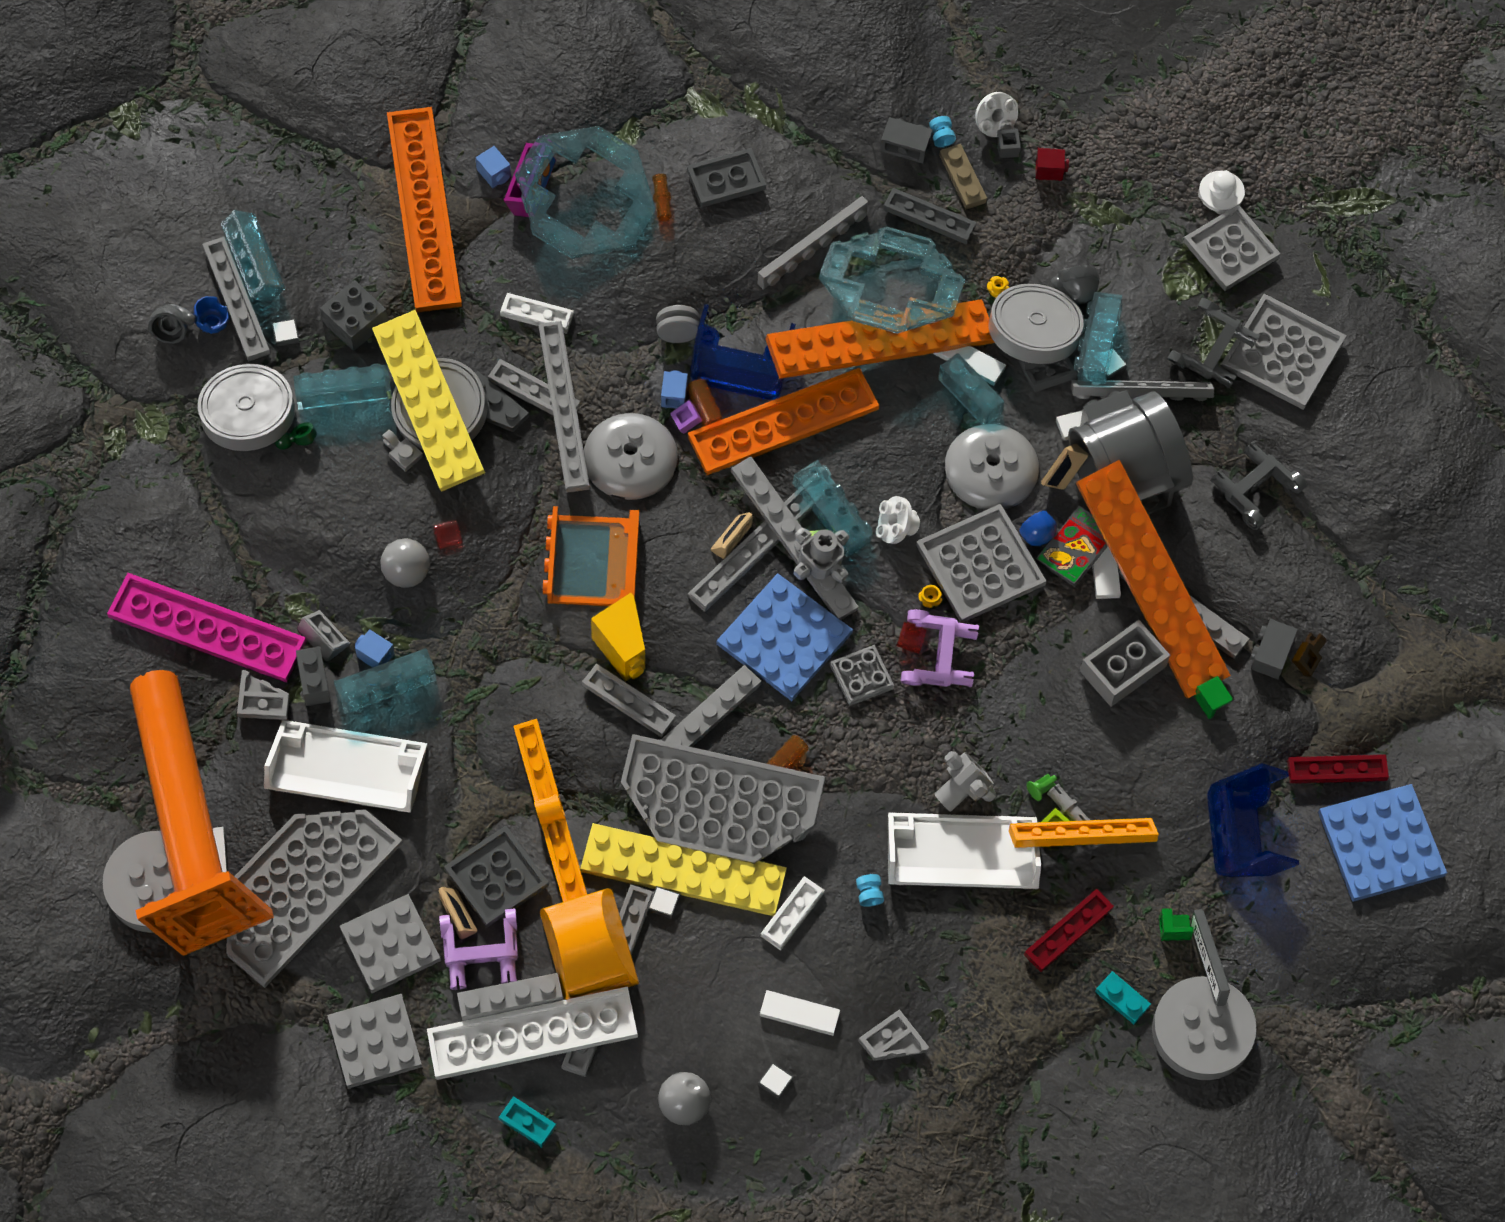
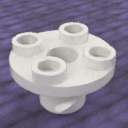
[975,92,1018,137]
[1198,170,1245,215]
[876,496,920,544]

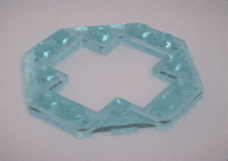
[515,126,656,259]
[819,227,965,334]

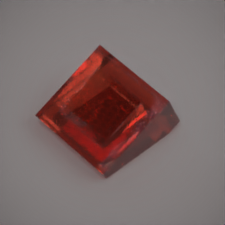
[432,519,463,549]

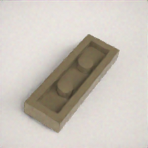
[939,144,987,210]

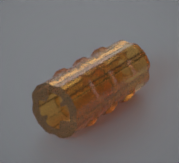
[687,379,723,427]
[766,735,809,769]

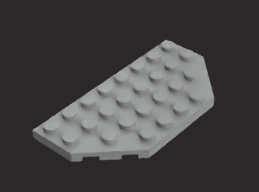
[621,734,826,864]
[226,809,403,988]

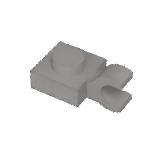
[382,430,423,472]

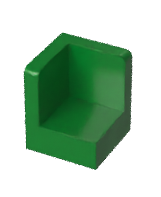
[1194,676,1232,719]
[1159,908,1194,941]

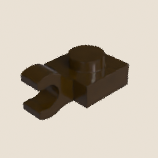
[1292,633,1326,676]

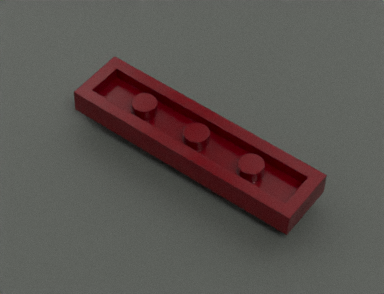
[1287,754,1389,784]
[1024,889,1114,972]

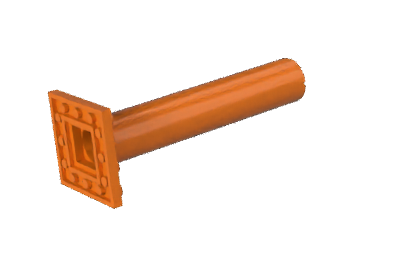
[130,670,274,956]

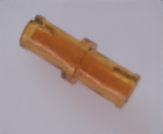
[652,174,672,221]

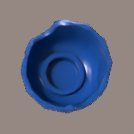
[193,296,229,334]
[1019,511,1057,546]

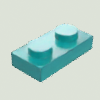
[1095,971,1151,1025]
[499,1096,556,1148]

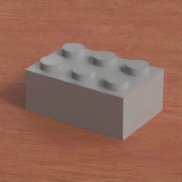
[1080,620,1170,707]

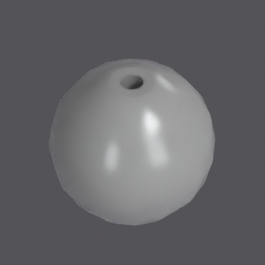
[380,538,430,588]
[658,1072,711,1125]

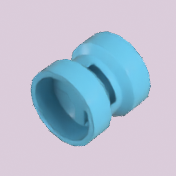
[929,116,956,147]
[856,874,884,907]

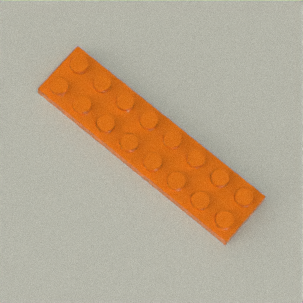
[688,367,879,475]

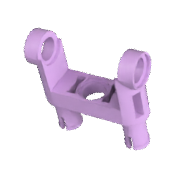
[901,609,979,687]
[439,909,518,990]

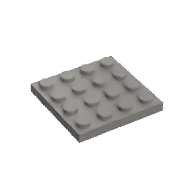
[1221,294,1347,410]
[916,504,1046,623]

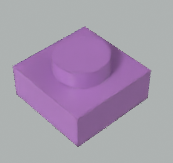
[670,400,702,434]

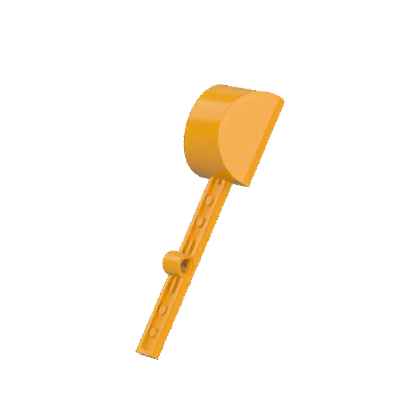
[514,719,639,1000]

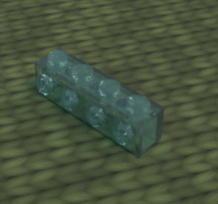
[221,210,285,302]
[1074,292,1122,384]
[293,364,392,410]
[792,460,873,557]
[334,648,436,714]

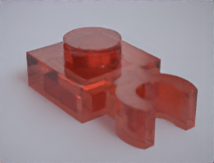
[896,621,927,654]

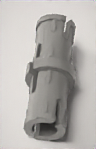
[1047,784,1090,821]

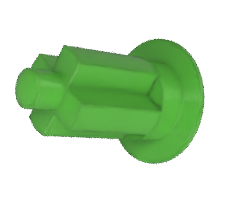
[1027,774,1057,801]

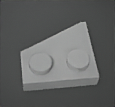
[237,670,290,720]
[859,1009,929,1061]

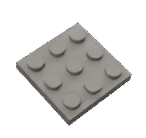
[1183,204,1280,291]
[339,894,441,993]
[327,994,422,1089]

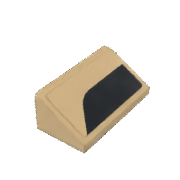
[1041,444,1088,489]
[711,512,753,559]
[439,887,477,940]

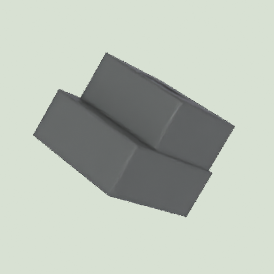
[997,128,1021,158]

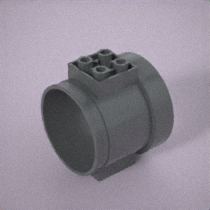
[1068,390,1193,515]

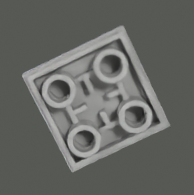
[830,645,894,706]

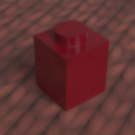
[1035,148,1069,181]

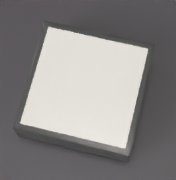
[272,319,299,347]
[1094,348,1127,380]
[648,886,680,919]
[758,1062,794,1099]

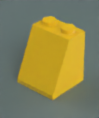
[591,593,645,682]

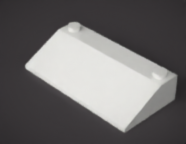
[264,720,427,813]
[888,813,1041,889]

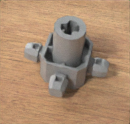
[793,527,849,583]
[934,751,996,812]

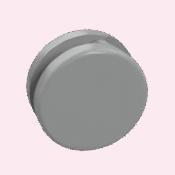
[656,305,700,343]

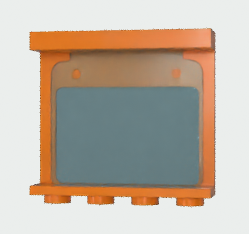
[543,506,639,606]

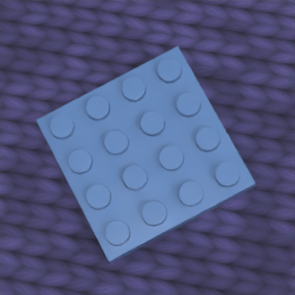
[716,573,853,701]
[1318,784,1447,902]

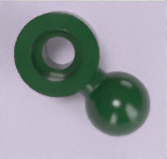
[274,422,317,450]

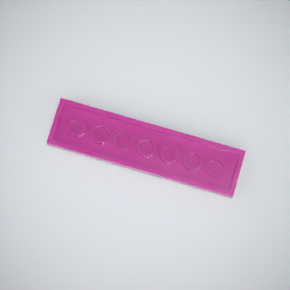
[107,573,306,683]

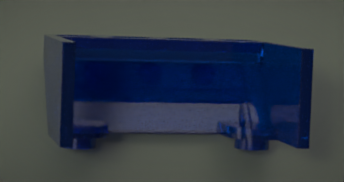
[690,304,796,400]
[1207,763,1299,877]

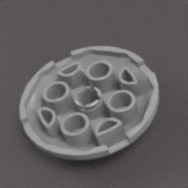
[584,413,678,500]
[945,424,1039,510]

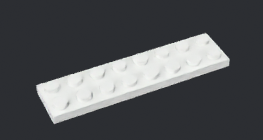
[427,986,638,1080]

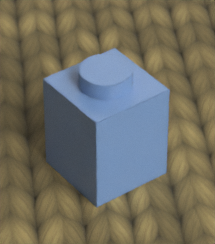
[476,146,511,188]
[661,370,688,409]
[355,629,395,672]

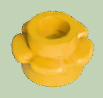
[987,276,1009,298]
[918,585,942,608]

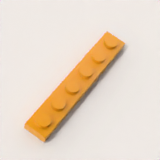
[1008,818,1159,848]

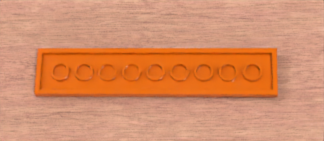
[387,107,462,312]
[765,299,995,379]
[1075,460,1231,698]

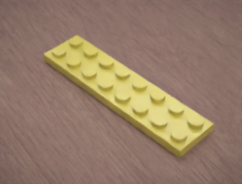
[372,310,485,492]
[580,823,787,916]

